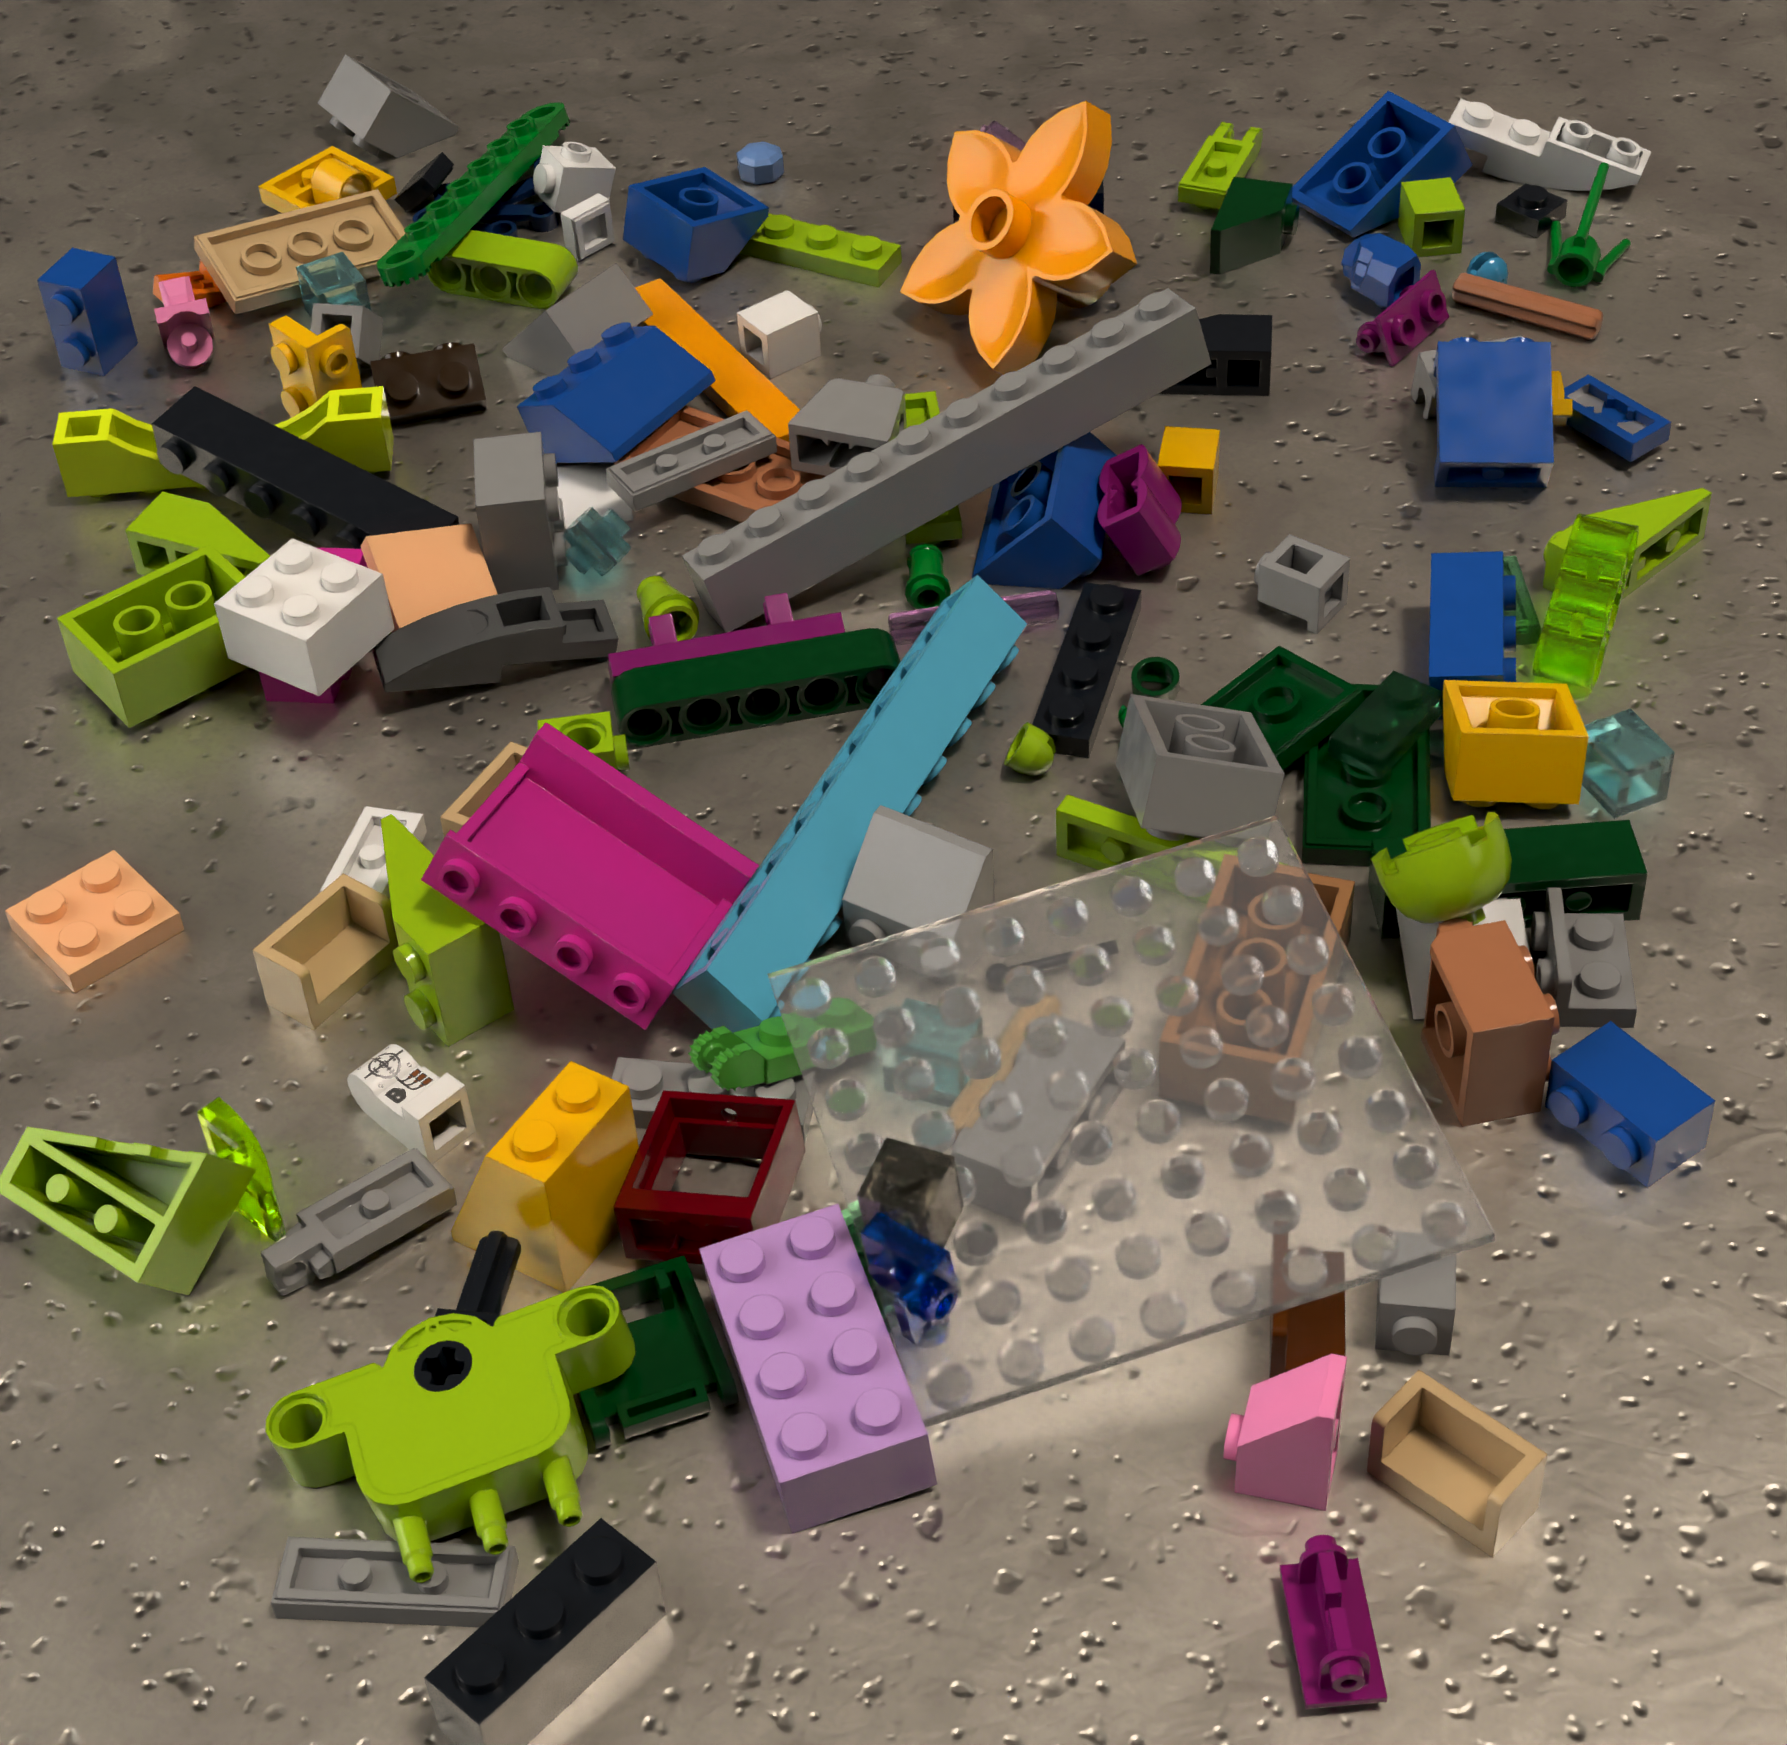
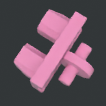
[154,276,214,369]

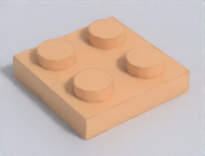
[5,850,184,993]

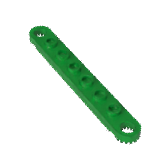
[376,102,570,287]

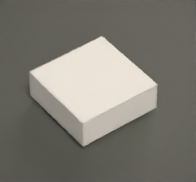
[560,193,615,262]

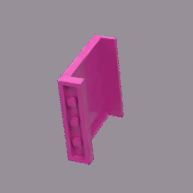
[421,723,759,1030]

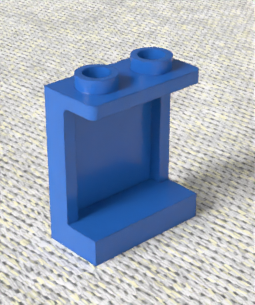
[1433,337,1554,488]

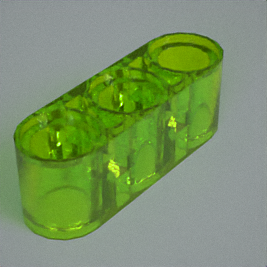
[1533,514,1639,689]

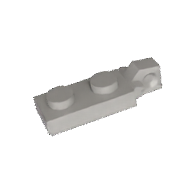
[261,1148,457,1296]

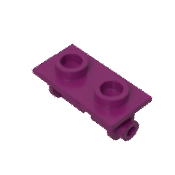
[1356,270,1449,366]
[1279,1535,1388,1709]

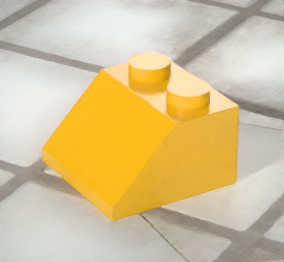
[1443,680,1589,809]

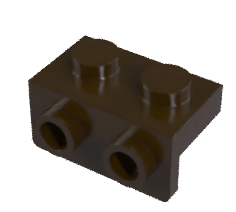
[370,342,487,426]

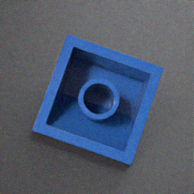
[623,167,769,282]

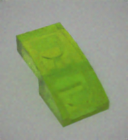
[197,1097,286,1242]

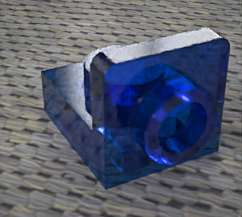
[860,1211,959,1344]

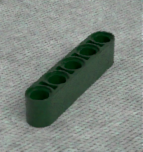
[611,628,901,747]

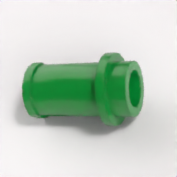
[905,544,951,613]

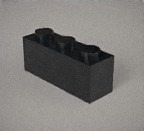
[424,1518,666,1745]

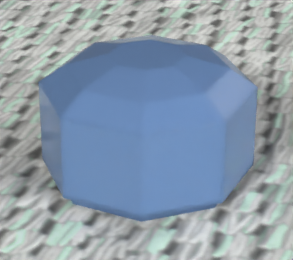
[736,141,784,185]

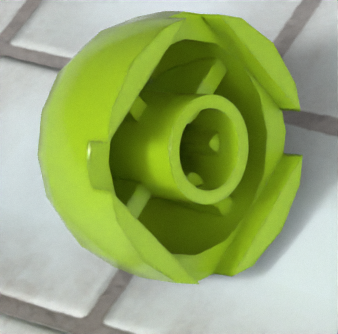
[1371,812,1512,925]

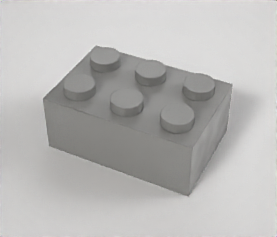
[1116,694,1284,850]

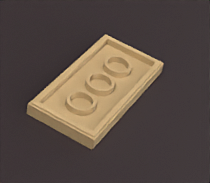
[194,189,405,315]

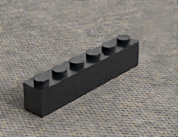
[152,386,459,549]

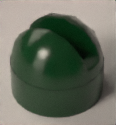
[1131,657,1180,701]

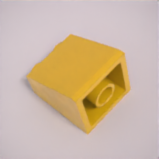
[451,1061,639,1293]

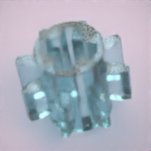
[562,506,631,576]

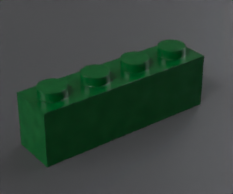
[1368,820,1648,939]

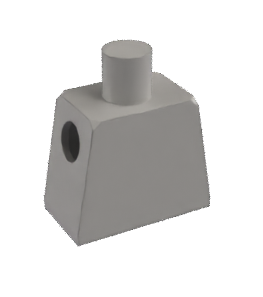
[788,374,907,476]

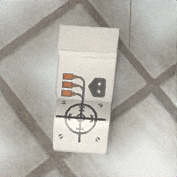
[347,1044,476,1164]

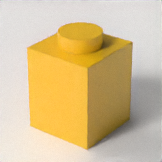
[1158,426,1220,514]

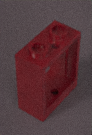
[613,1090,806,1265]

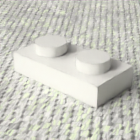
[320,806,427,899]

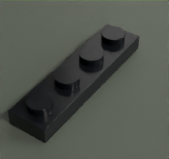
[1032,582,1141,758]

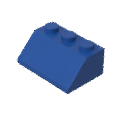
[517,322,716,463]
[972,432,1117,589]

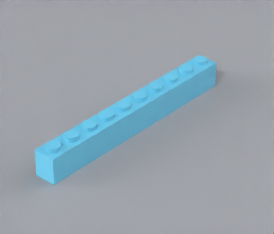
[672,575,1027,1032]

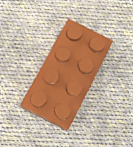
[614,405,825,522]

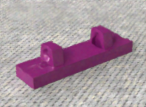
[608,593,845,685]

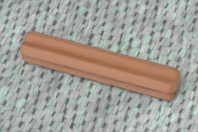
[1452,273,1603,340]

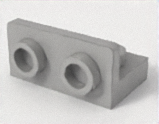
[1531,888,1637,1028]

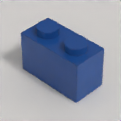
[37,248,138,376]
[1545,1021,1715,1188]

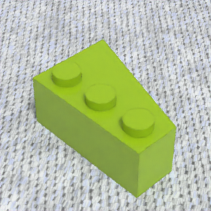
[0,1127,256,1296]

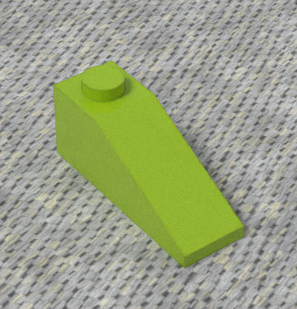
[1543,488,1712,617]
[125,491,270,577]

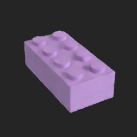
[699,1204,937,1534]

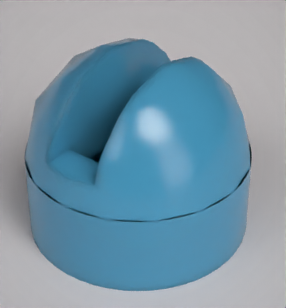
[1466,252,1508,284]

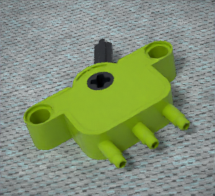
[266,1230,636,1583]

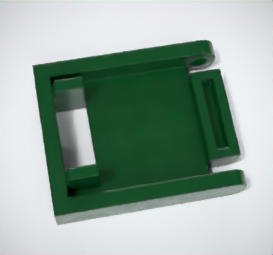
[547,1255,739,1449]

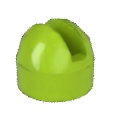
[1004,722,1056,776]

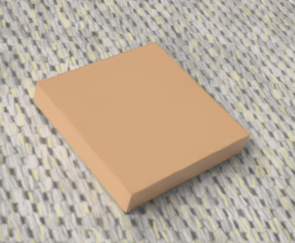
[360,523,497,633]

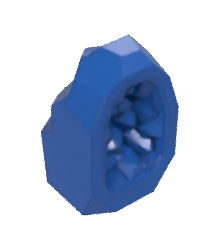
[1341,233,1421,309]

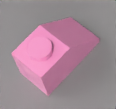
[1223,1354,1347,1511]

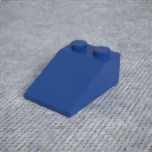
[1292,91,1472,237]

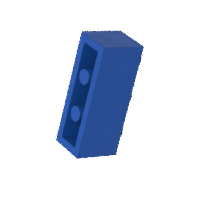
[1429,551,1516,720]

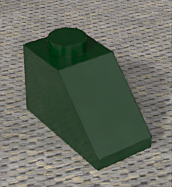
[1210,177,1299,275]

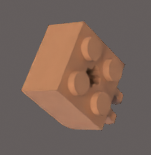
[1421,918,1560,1127]

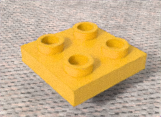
[258,146,397,213]

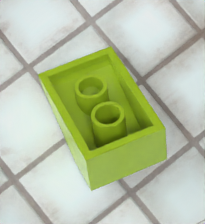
[380,814,514,1047]

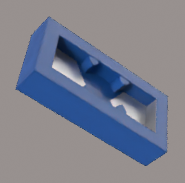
[1564,374,1671,462]

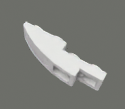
[1448,98,1652,191]

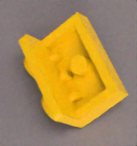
[269,315,362,417]

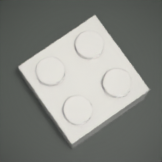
[214,538,394,696]

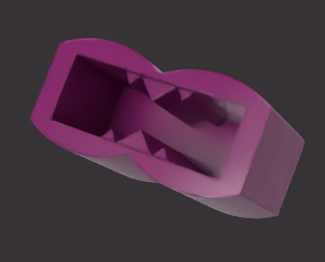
[1098,444,1182,576]

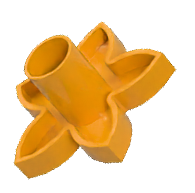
[900,101,1137,375]

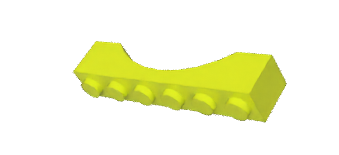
[52,386,394,497]

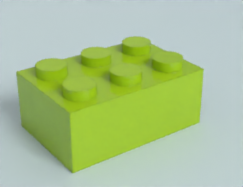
[57,544,250,728]

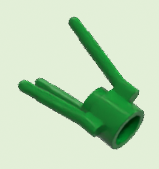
[1547,162,1631,287]

